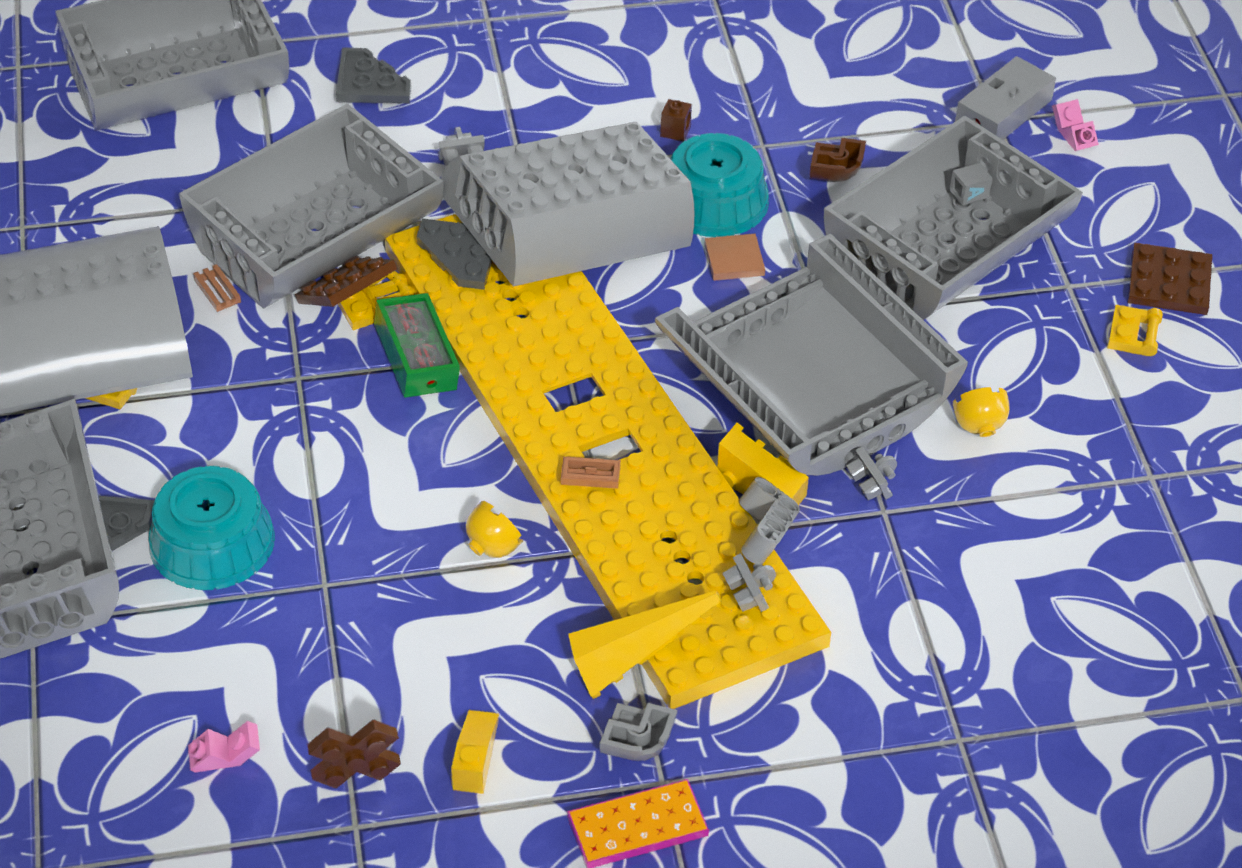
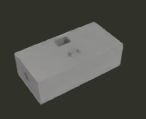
[955,56,1056,140]

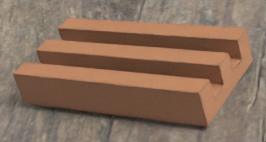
[193,264,241,312]
[561,457,621,488]

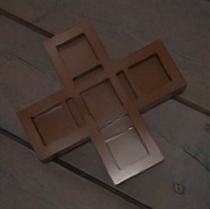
[307,719,401,789]

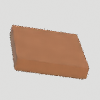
[704,234,765,281]

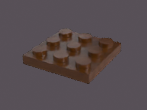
[1128,242,1213,315]
[294,256,398,307]

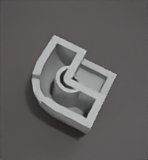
[600,703,678,761]

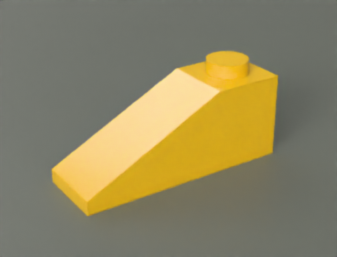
[451,710,499,794]

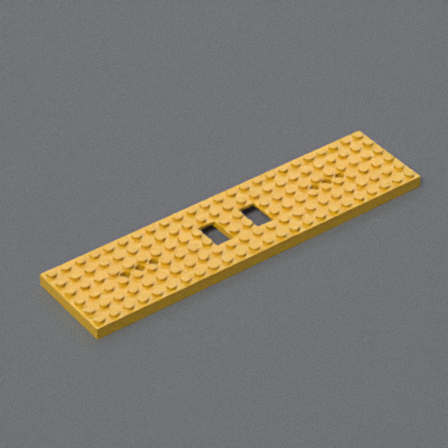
[385,214,831,709]

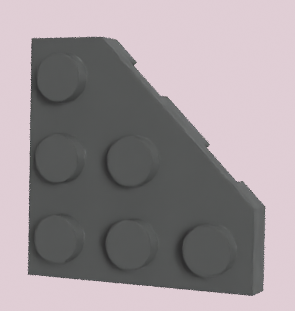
[336,48,412,104]
[417,218,493,290]
[99,496,155,551]

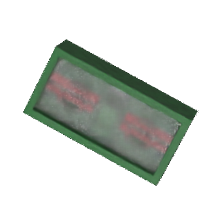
[374,293,460,398]

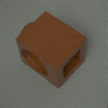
[660,99,692,142]

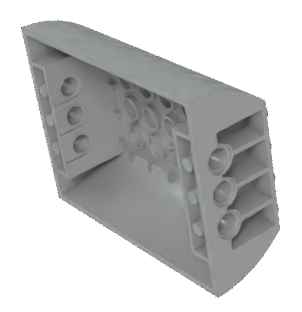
[55,0,289,131]
[179,103,444,309]
[824,116,1083,320]
[441,121,694,287]

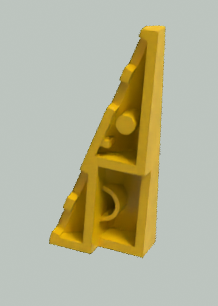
[568,590,722,699]

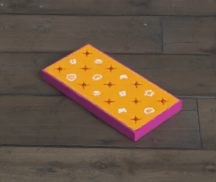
[568,779,709,868]

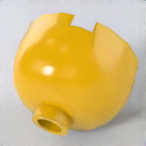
[953,387,1010,437]
[466,501,523,558]

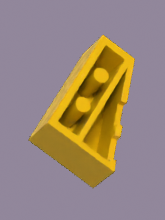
[717,423,809,505]

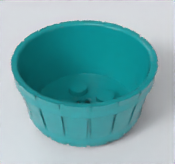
[671,133,769,237]
[149,466,275,590]

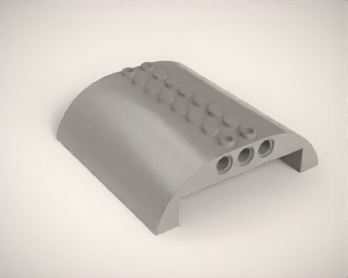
[0,226,193,414]
[655,234,968,476]

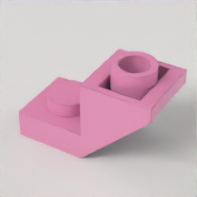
[1052,99,1099,151]
[188,721,260,772]

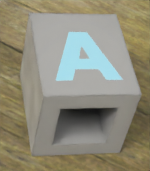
[950,163,993,205]

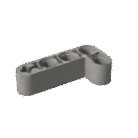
[739,477,800,564]

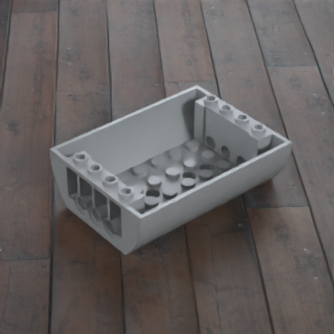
[0,399,119,659]

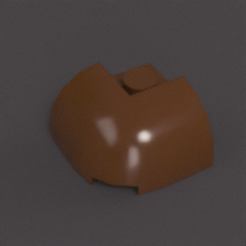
[810,137,866,182]

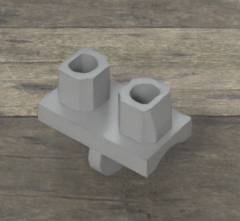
[438,127,485,167]
[846,446,897,500]
[723,553,776,612]

